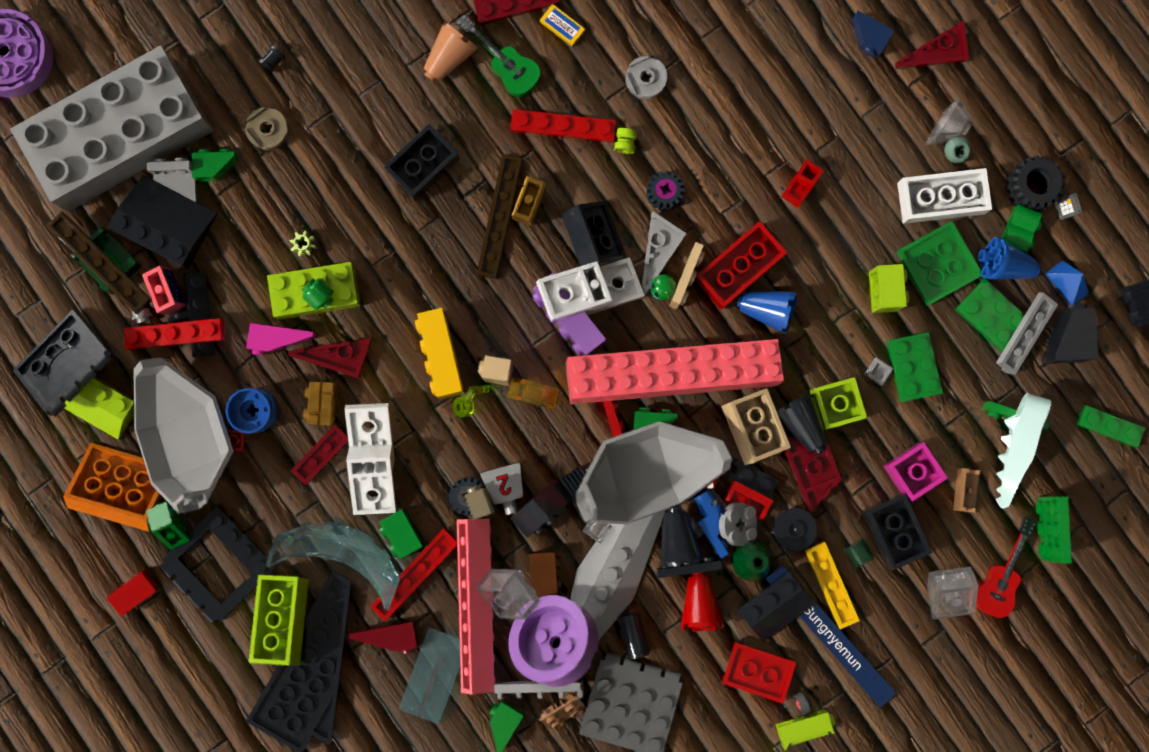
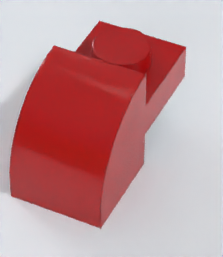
[781,159,824,208]

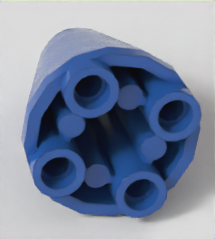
[978,237,1040,280]

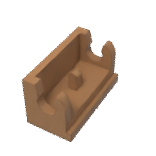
[953,468,981,513]

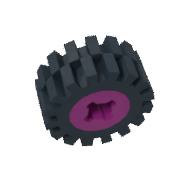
[646,171,685,211]

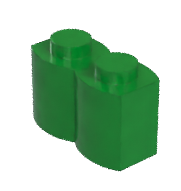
[1001,204,1043,253]

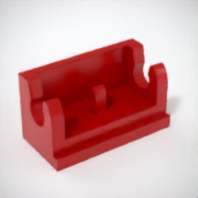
[723,481,773,521]
[106,568,157,617]

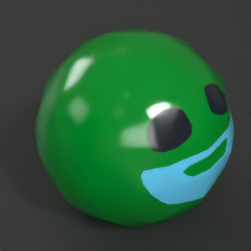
[650,274,677,301]

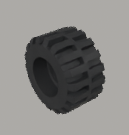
[1006,156,1066,212]

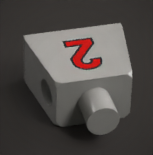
[480,463,524,515]

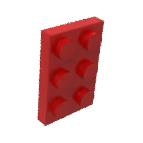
[721,642,796,704]

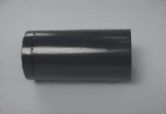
[618,612,650,659]

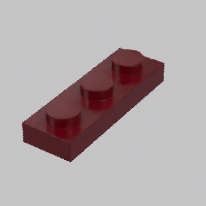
[291,424,349,485]

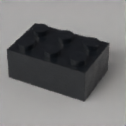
[383,124,460,201]
[862,494,932,570]

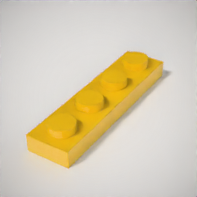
[804,542,860,629]

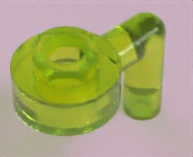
[453,385,490,418]

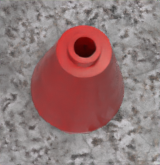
[681,572,724,632]

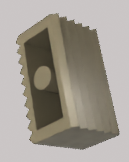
[464,485,495,519]

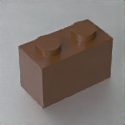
[529,552,561,597]

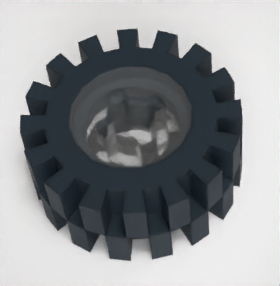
[449,477,486,516]

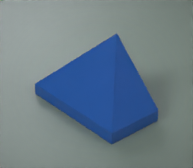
[1045,261,1089,306]

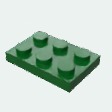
[955,278,1025,352]
[886,332,943,403]

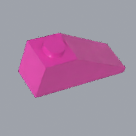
[246,323,317,356]

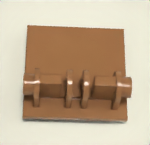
[539,692,586,730]

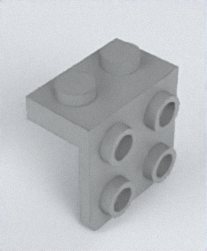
[147,158,197,202]

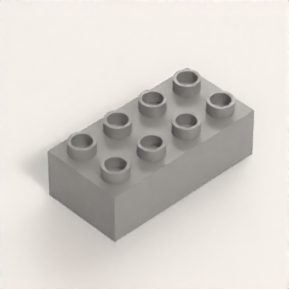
[10,45,214,212]

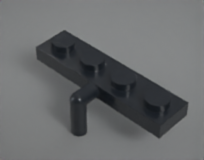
[168,272,215,357]

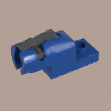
[693,488,729,559]

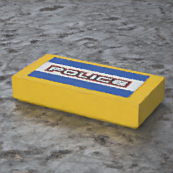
[540,4,585,47]

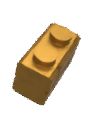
[512,176,546,226]
[303,382,337,426]

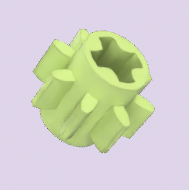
[290,231,317,258]

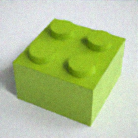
[869,264,909,313]
[810,377,867,430]

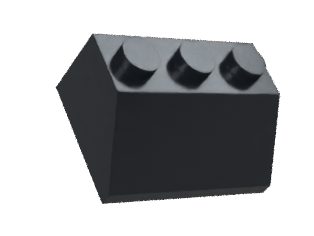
[561,201,627,267]
[737,569,816,641]

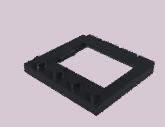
[159,506,277,624]

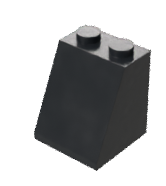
[1041,304,1098,364]

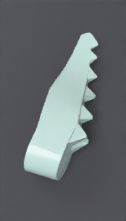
[996,393,1051,508]

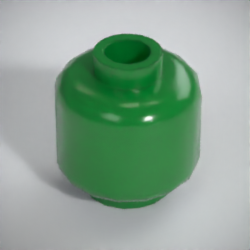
[302,278,334,310]

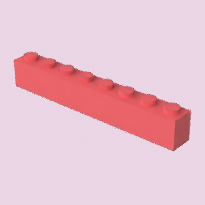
[457,519,496,694]

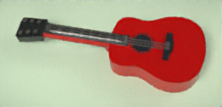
[972,517,1037,618]

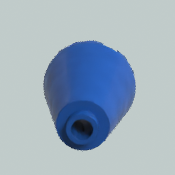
[737,291,797,334]

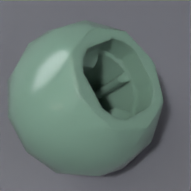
[944,137,971,163]

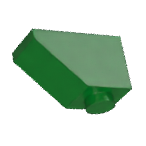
[489,700,524,752]

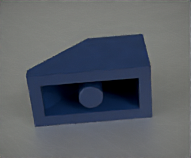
[852,11,894,58]

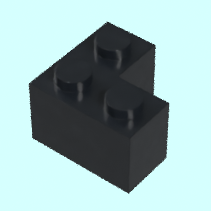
[511,479,572,538]

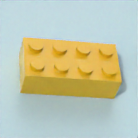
[415,308,465,400]

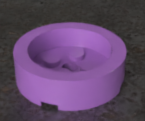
[0,9,53,98]
[509,595,598,687]

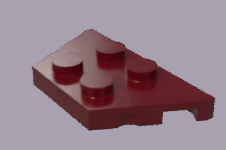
[784,436,842,513]

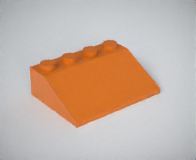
[64,443,163,532]

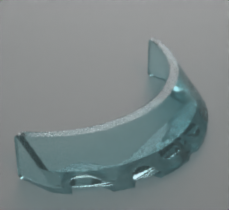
[266,522,400,610]

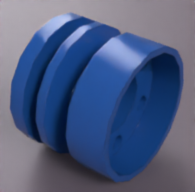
[225,388,279,433]

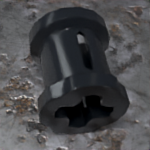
[258,45,285,73]

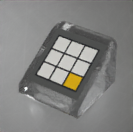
[1055,193,1082,220]

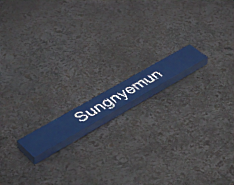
[765,564,896,708]

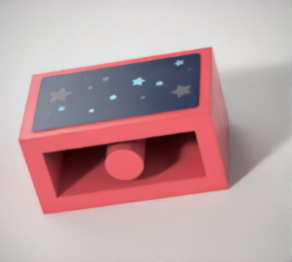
[142,266,186,315]

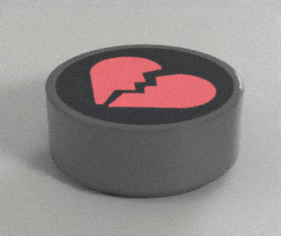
[793,692,811,715]

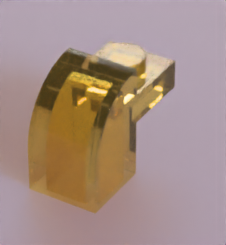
[506,378,559,410]

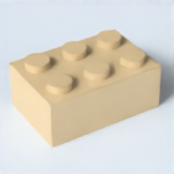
[721,388,791,465]

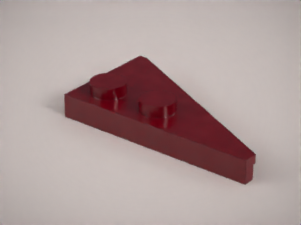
[895,21,969,69]
[288,338,372,378]

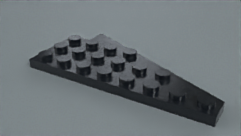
[245,570,352,752]

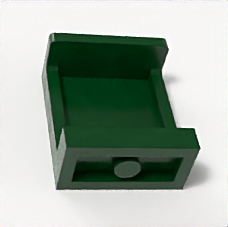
[71,227,142,295]

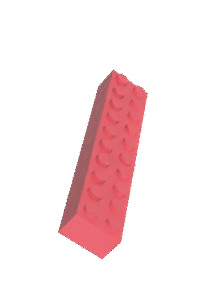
[566,339,784,404]

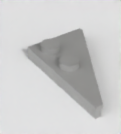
[642,212,687,295]

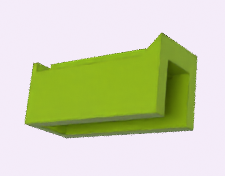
[776,709,836,751]

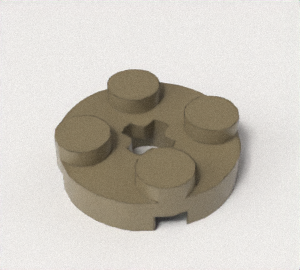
[246,107,289,151]

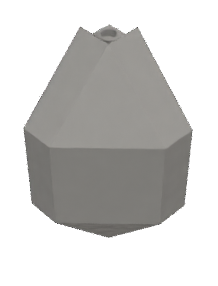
[134,358,233,513]
[576,422,732,524]

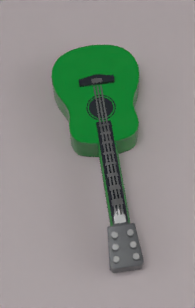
[456,15,540,97]

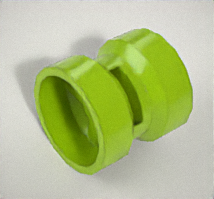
[614,128,638,154]

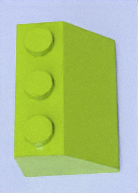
[64,377,134,440]

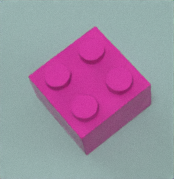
[883,442,947,501]

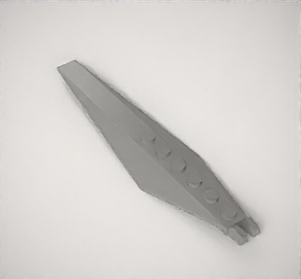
[559,510,666,646]

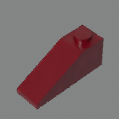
[349,620,419,654]

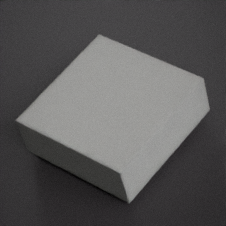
[864,357,894,386]

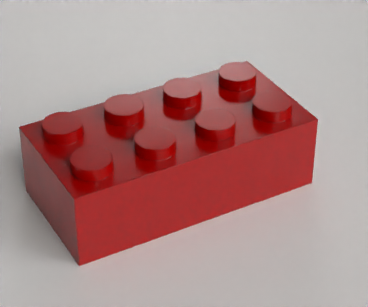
[694,221,788,310]

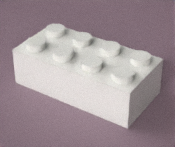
[897,168,992,224]

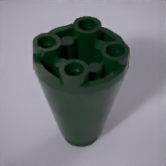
[731,539,774,582]

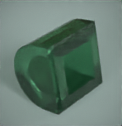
[844,538,874,567]

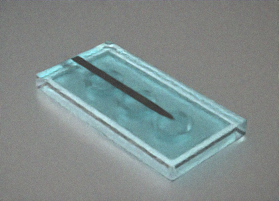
[399,627,460,724]

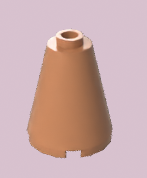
[424,21,478,82]

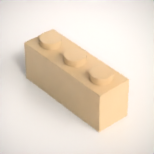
[478,356,513,386]

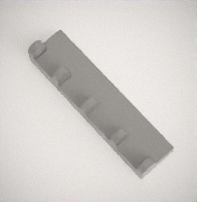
[996,292,1058,375]
[494,680,583,699]

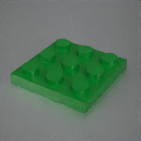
[896,221,981,306]
[1036,497,1072,563]

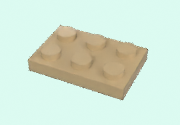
[669,242,705,309]

